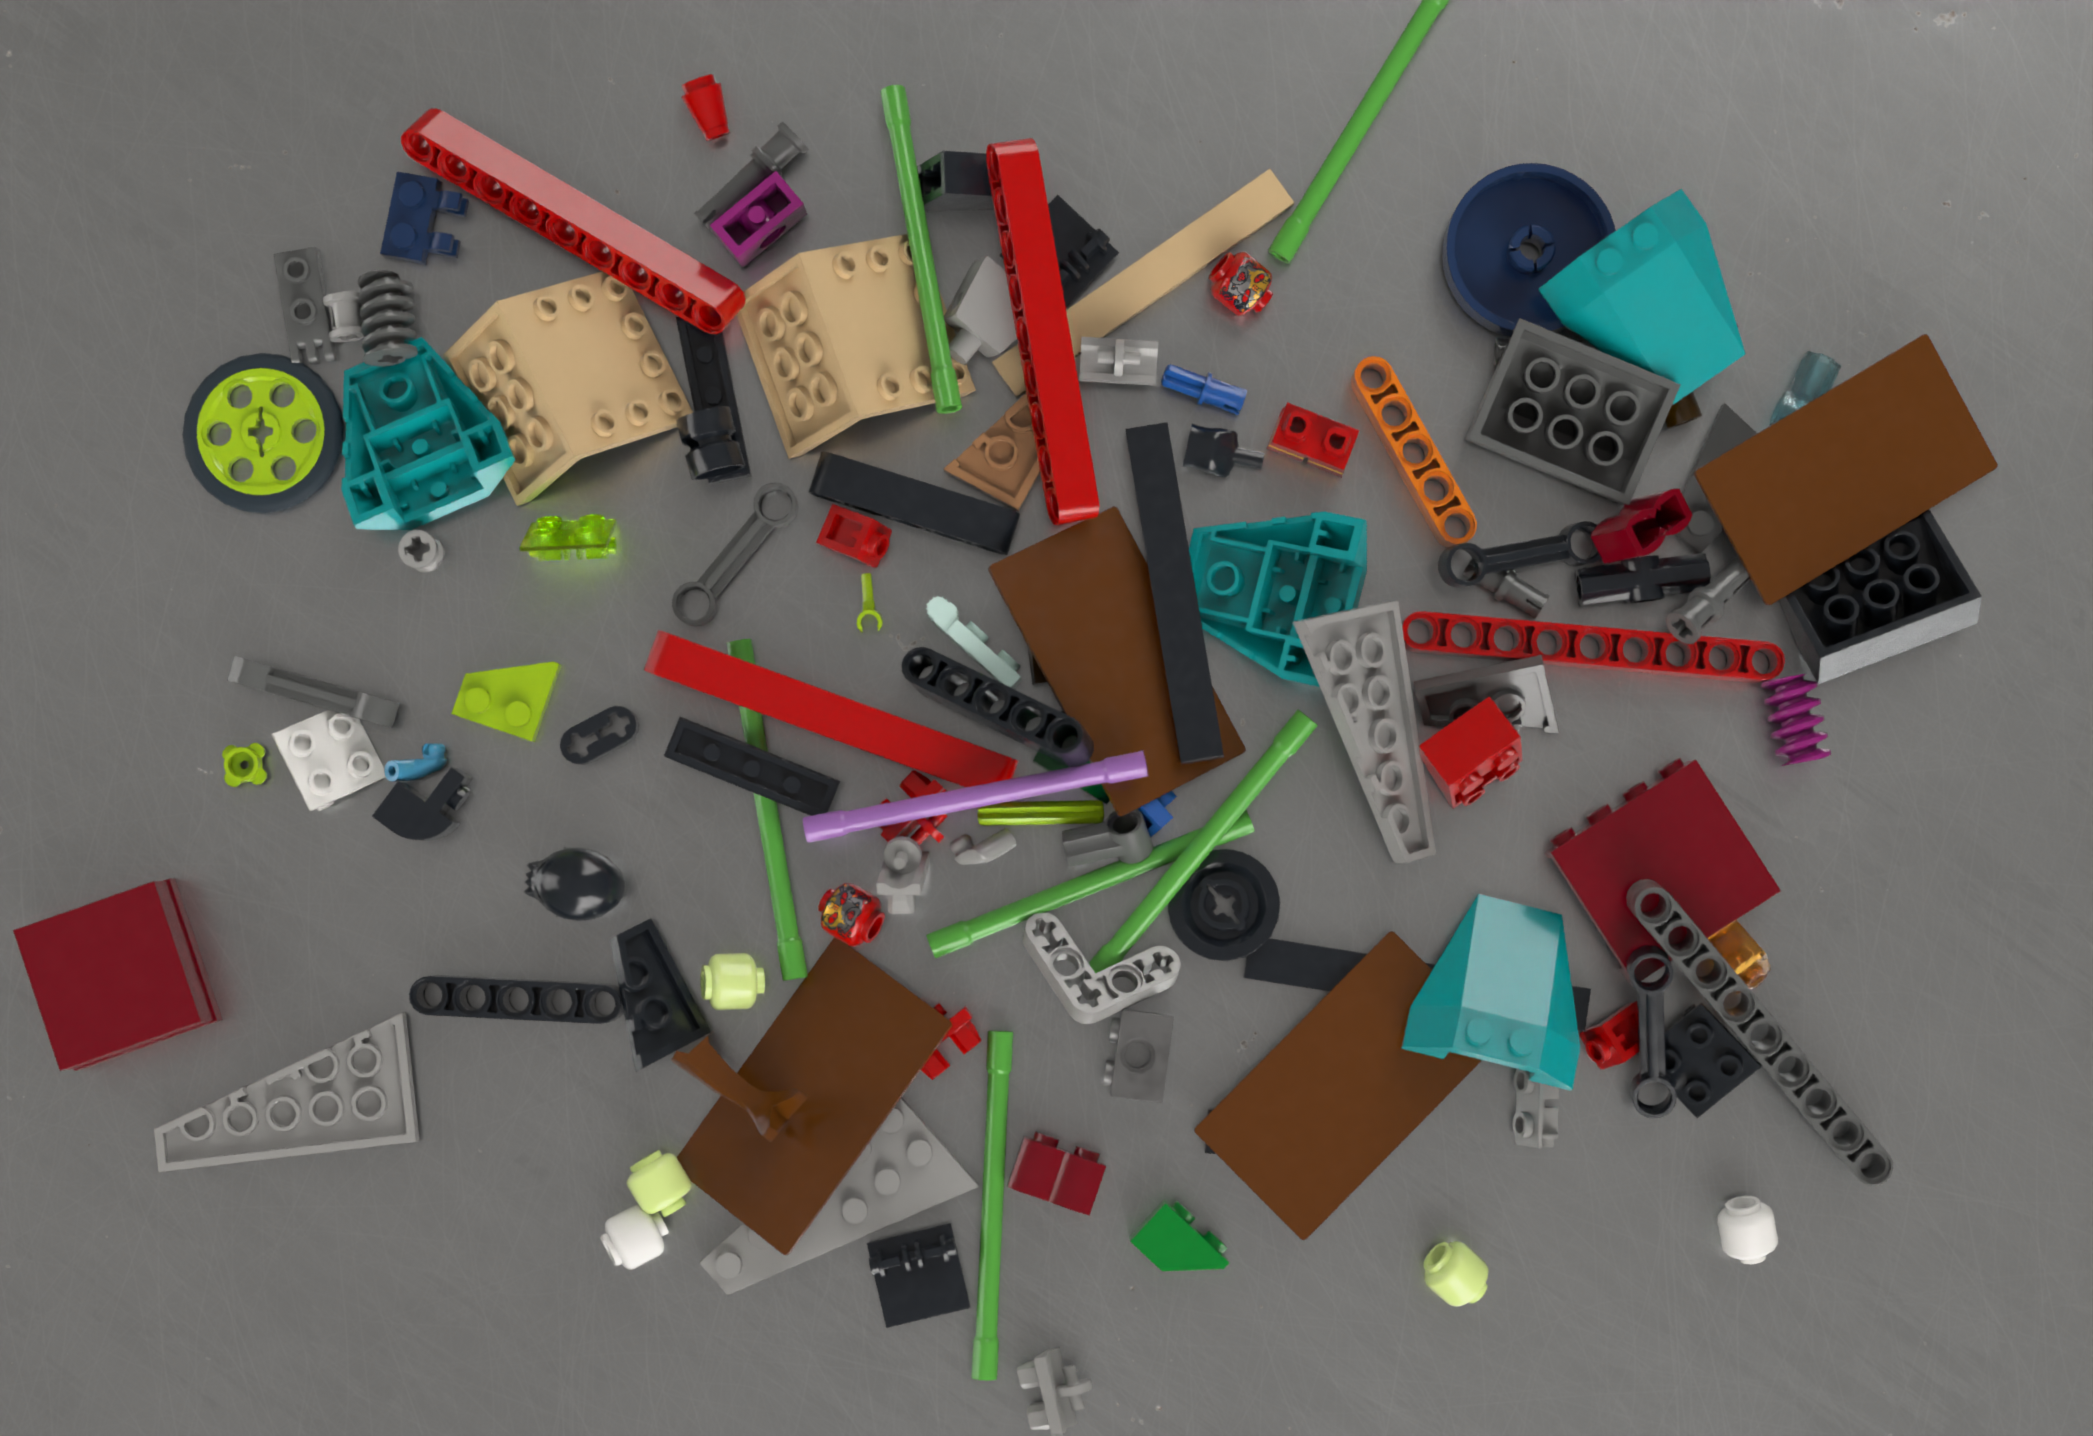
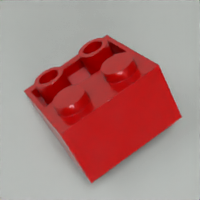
[1418,696,1523,809]

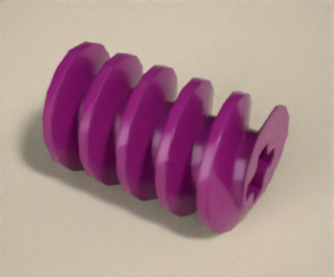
[1761,673,1831,766]

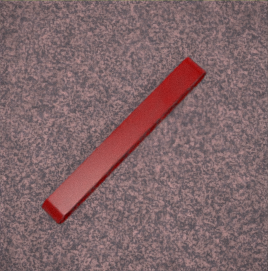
[401,108,746,334]
[986,138,1100,525]
[1402,611,1785,683]
[643,630,1019,788]

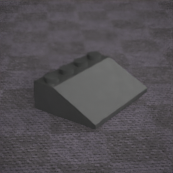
[1465,318,1681,505]

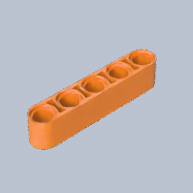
[1351,356,1477,548]

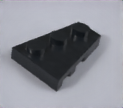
[610,918,711,1072]

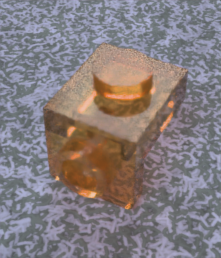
[1707,920,1771,994]

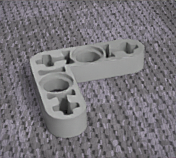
[1022,912,1181,1024]

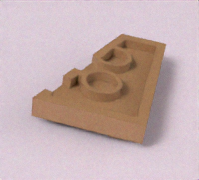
[943,393,1040,512]

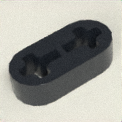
[560,706,639,765]

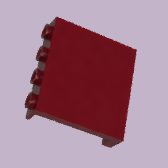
[1544,758,1781,983]

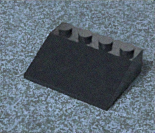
[1779,509,1982,684]

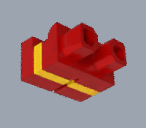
[1266,402,1360,478]

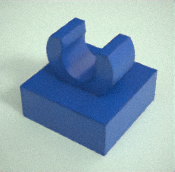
[1137,791,1177,837]

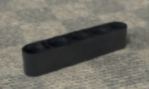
[808,451,1020,555]
[901,647,1094,767]
[409,975,624,1024]

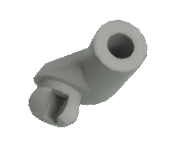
[950,828,1016,865]

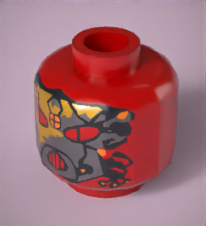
[1208,252,1273,316]
[818,883,885,946]

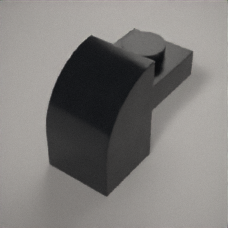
[372,767,473,841]

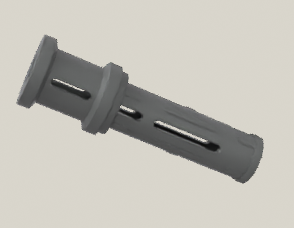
[694,122,809,233]
[1666,556,1751,644]

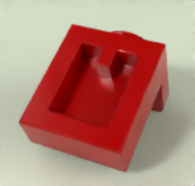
[816,504,892,568]
[1579,1000,1639,1070]

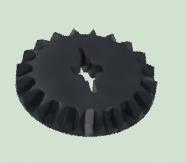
[1168,849,1280,962]

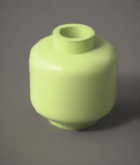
[700,953,765,1010]
[627,1150,692,1217]
[1423,1241,1489,1307]

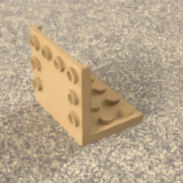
[737,234,976,458]
[443,271,693,506]

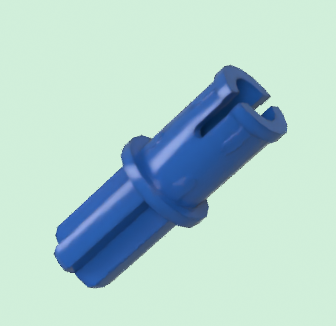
[1161,364,1247,416]

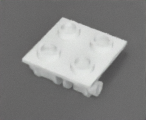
[272,710,386,811]

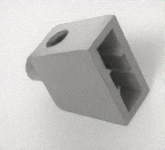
[944,255,1017,365]

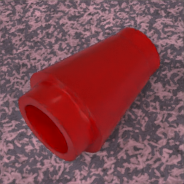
[681,74,730,141]

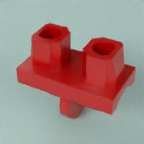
[879,770,948,845]
[921,1003,982,1080]

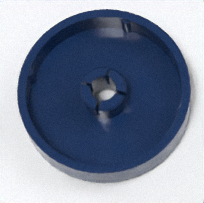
[1442,163,1616,337]

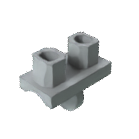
[1079,337,1159,386]
[877,836,930,914]
[1017,1347,1093,1436]

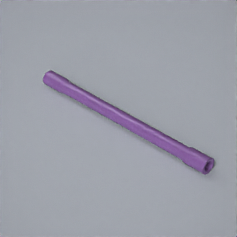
[803,751,1148,843]

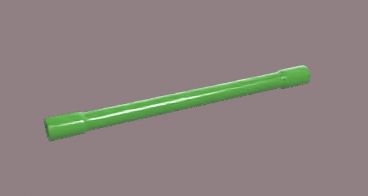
[1268,0,1449,264]
[880,85,962,414]
[726,639,808,981]
[1089,709,1318,973]
[926,810,1255,959]
[971,1030,1013,1381]

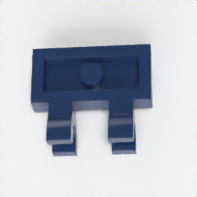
[380,171,469,265]

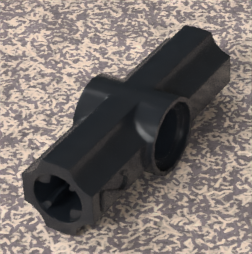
[1575,553,1711,606]

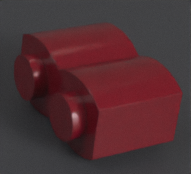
[1591,488,1693,563]
[1007,1131,1106,1216]

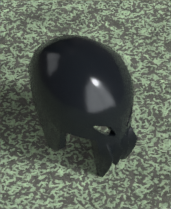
[524,847,625,921]

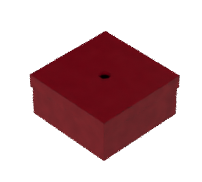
[13,878,223,1071]

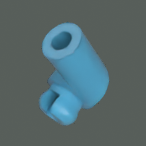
[384,743,448,782]

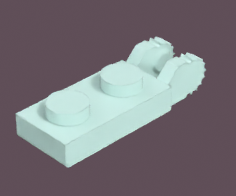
[926,596,1022,689]

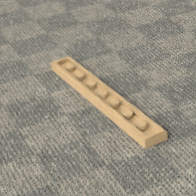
[992,169,1295,399]

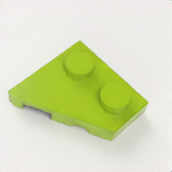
[451,662,562,742]

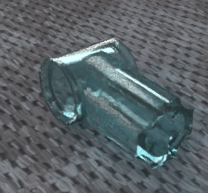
[1769,351,1841,426]

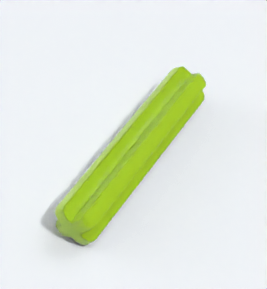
[977,800,1104,826]

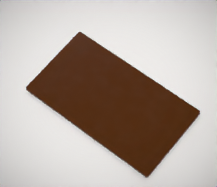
[1694,334,1998,605]
[988,506,1246,816]
[1194,931,1482,1240]
[677,938,952,1256]

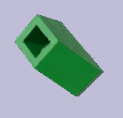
[1129,1199,1229,1272]

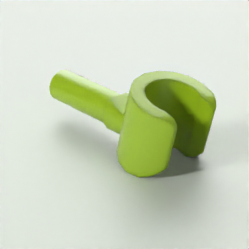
[857,573,883,633]

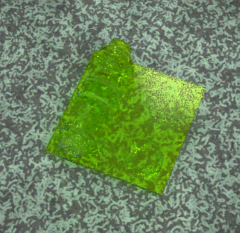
[519,514,617,561]

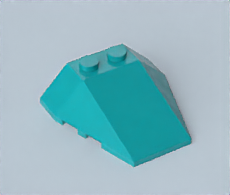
[1538,189,1746,405]
[341,337,516,530]
[1189,511,1367,688]
[1401,894,1581,1091]

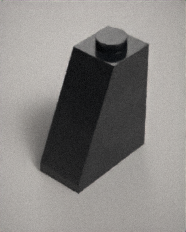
[917,150,994,212]

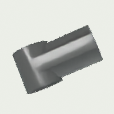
[1062,809,1153,867]

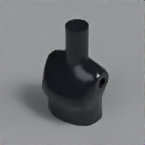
[1183,423,1265,477]

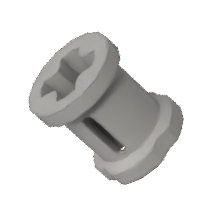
[323,291,364,342]
[398,530,445,572]

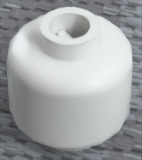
[1717,1196,1778,1264]
[600,1204,668,1270]

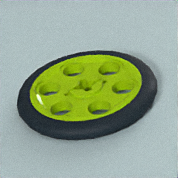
[182,353,344,513]

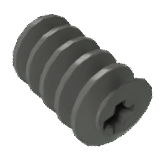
[358,270,418,367]

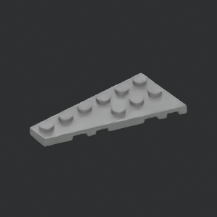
[1293,600,1436,863]
[154,1012,419,1172]
[699,1097,979,1295]

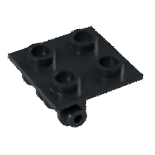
[999,195,1119,308]
[1638,1002,1762,1118]
[867,1223,971,1328]

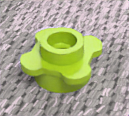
[222,743,267,787]

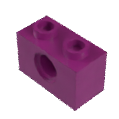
[710,171,807,268]

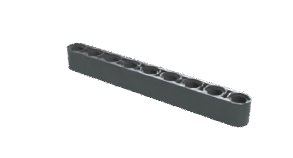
[1626,879,1893,1186]

